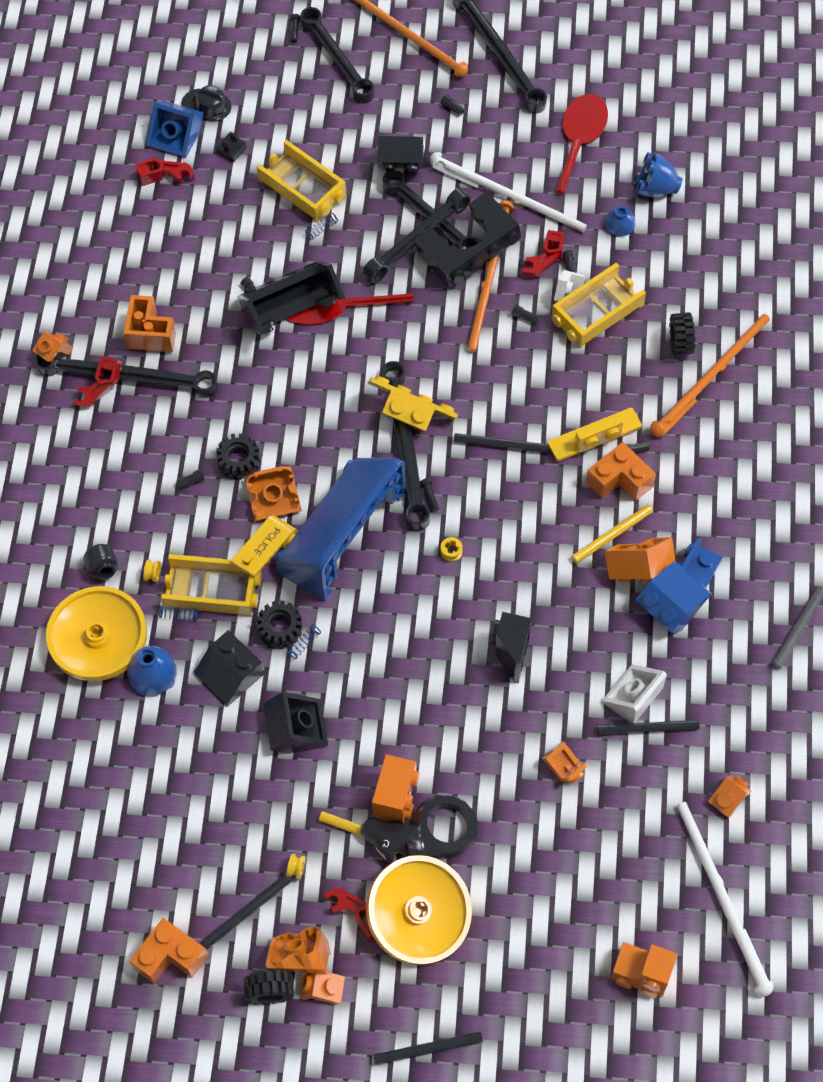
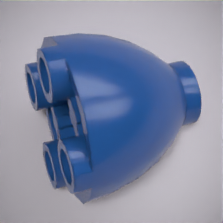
[634,152,683,198]
[127,645,177,696]

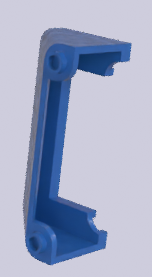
[275,457,406,601]

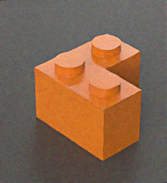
[124,295,176,352]
[586,442,656,501]
[605,537,676,583]
[372,754,420,822]
[129,918,209,984]
[611,942,678,998]

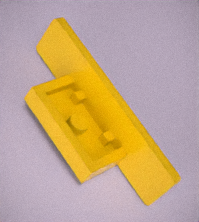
[368,376,458,432]
[548,408,642,462]

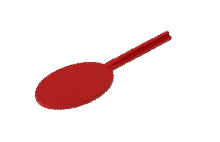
[555,94,608,195]
[285,293,414,326]

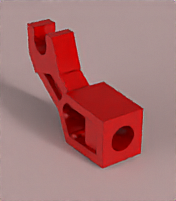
[135,157,195,186]
[522,230,565,278]
[73,356,122,408]
[324,888,374,942]

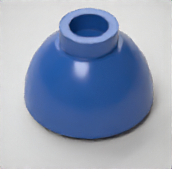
[604,206,635,236]

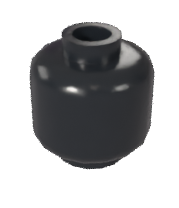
[83,544,119,580]

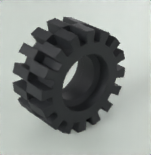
[669,312,696,356]
[216,433,260,480]
[257,600,303,649]
[244,970,294,1005]

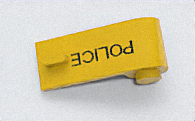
[231,515,298,578]

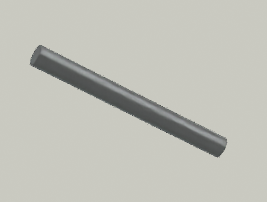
[772,586,823,669]

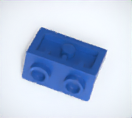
[678,538,723,588]

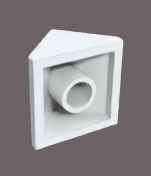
[602,664,667,723]

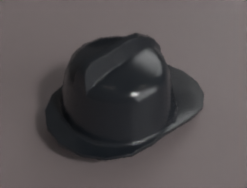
[181,85,232,121]

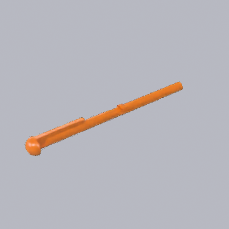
[353,0,468,78]
[467,200,514,353]
[650,314,770,437]

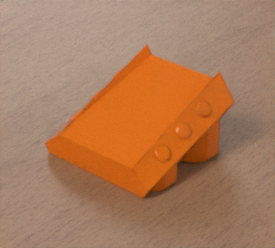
[244,466,302,521]
[265,927,331,975]

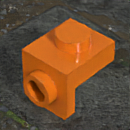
[33,331,74,362]
[542,742,588,783]
[708,775,752,818]
[300,972,345,1005]

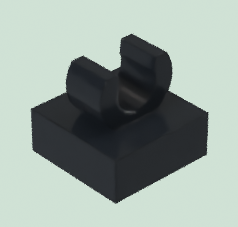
[216,131,247,162]

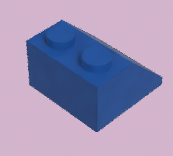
[146,101,204,157]
[636,561,712,633]

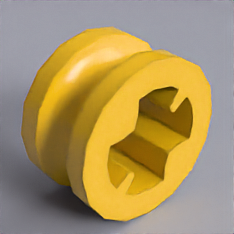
[441,537,463,562]
[143,559,161,583]
[287,854,306,879]

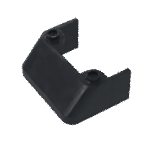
[237,261,345,335]

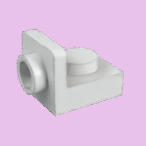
[554,270,585,301]

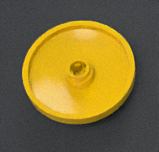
[46,586,147,681]
[366,856,472,965]

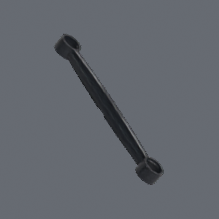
[452,0,547,113]
[35,354,218,397]
[382,361,430,531]

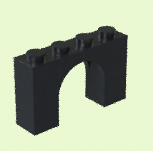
[414,192,522,288]

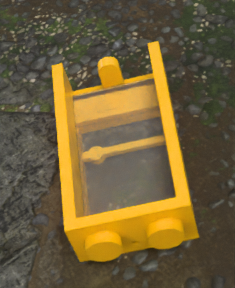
[256,140,346,222]
[552,263,646,348]
[161,554,262,617]

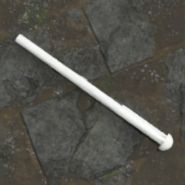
[429,152,587,233]
[677,802,774,997]

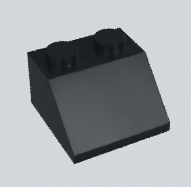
[378,136,424,172]
[492,612,532,683]
[194,630,264,707]
[263,692,328,754]

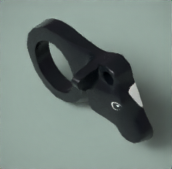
[361,795,478,865]

